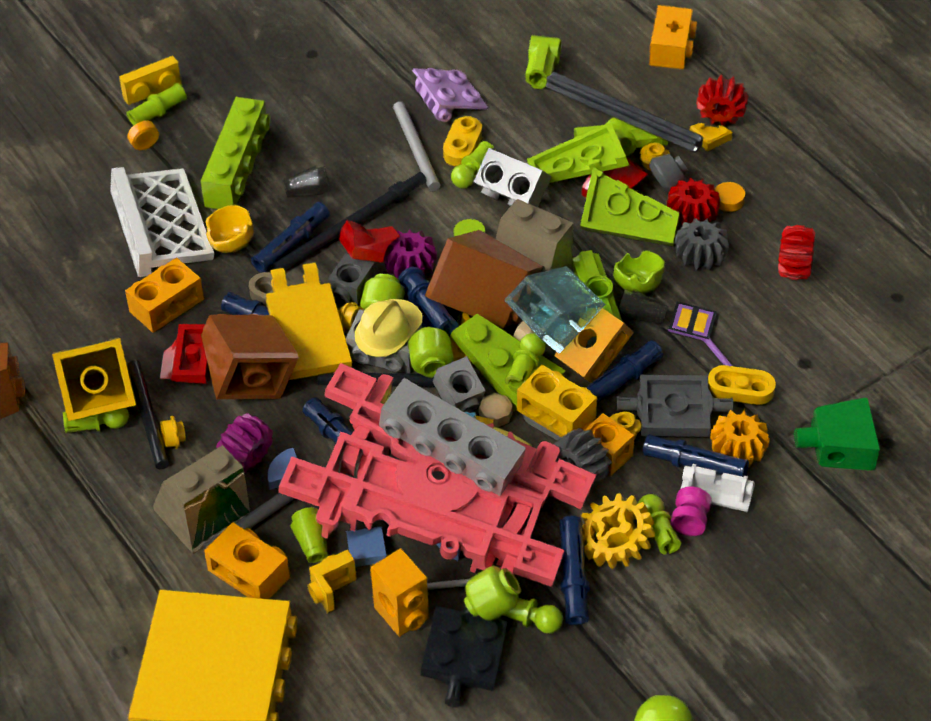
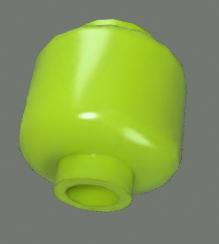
[360,274,405,310]
[408,327,453,378]
[464,566,521,621]

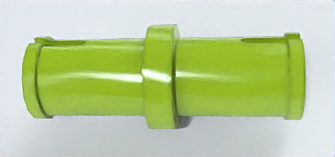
[127,83,187,126]

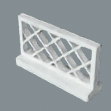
[111,167,214,277]

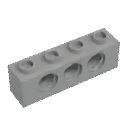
[379,378,526,496]

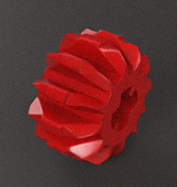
[696,74,748,126]
[667,177,720,225]
[778,225,815,280]

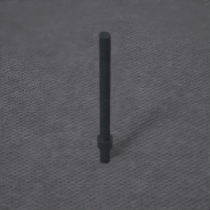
[272,172,426,271]

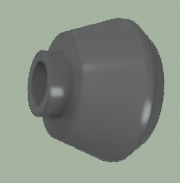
[649,154,689,194]

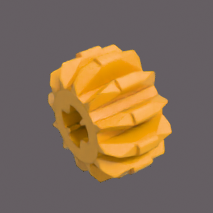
[710,409,770,467]

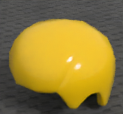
[206,205,254,253]

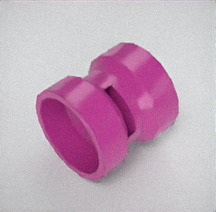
[671,486,712,536]

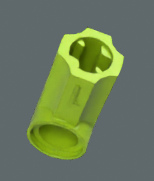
[525,35,561,89]

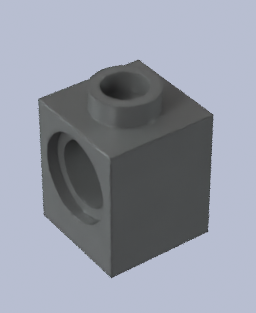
[328,253,375,307]

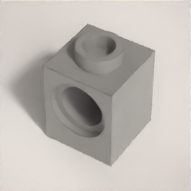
[433,356,485,412]

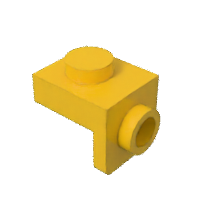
[307,549,356,613]

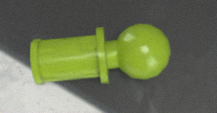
[451,141,496,189]
[505,333,546,391]
[63,408,129,433]
[638,494,681,555]
[503,598,563,634]

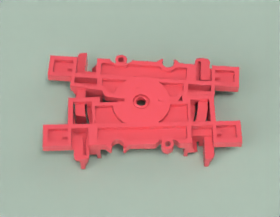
[279,363,596,587]

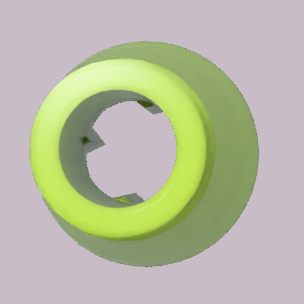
[290,507,328,563]

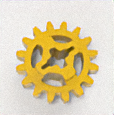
[581,493,655,569]

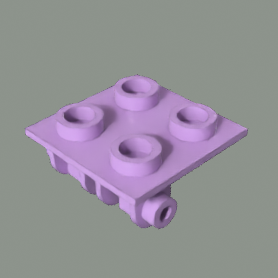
[413,68,488,122]

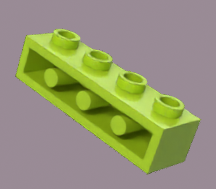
[201,97,270,209]

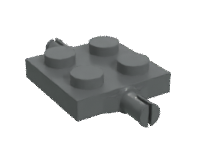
[617,375,733,437]

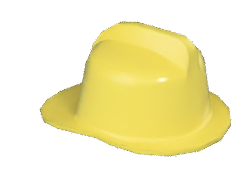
[355,299,422,357]

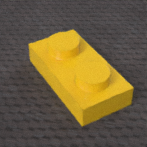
[119,56,181,105]

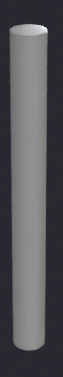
[393,102,440,191]

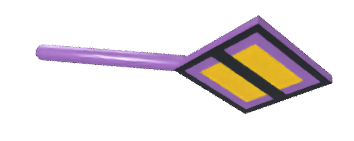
[668,301,733,366]

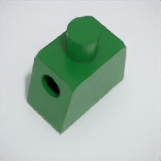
[794,398,880,471]

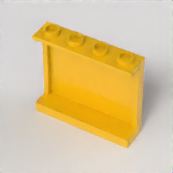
[128,590,297,721]

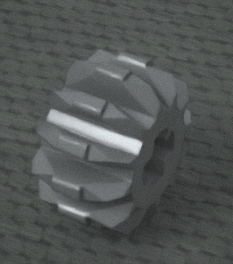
[675,217,729,270]
[554,428,612,486]

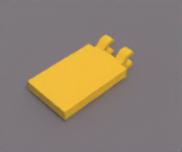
[266,263,352,380]

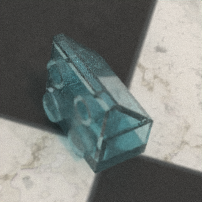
[504,266,606,354]

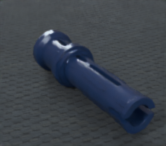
[398,267,459,337]

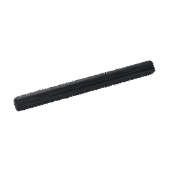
[546,72,703,152]

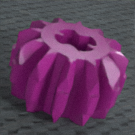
[384,229,437,279]
[216,413,273,473]

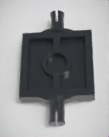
[420,606,508,707]

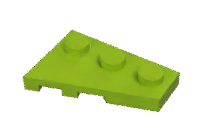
[527,122,630,183]
[580,167,680,246]
[450,314,565,411]

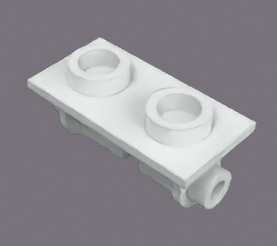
[681,464,755,512]

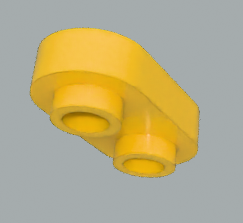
[443,116,482,166]
[708,365,776,405]

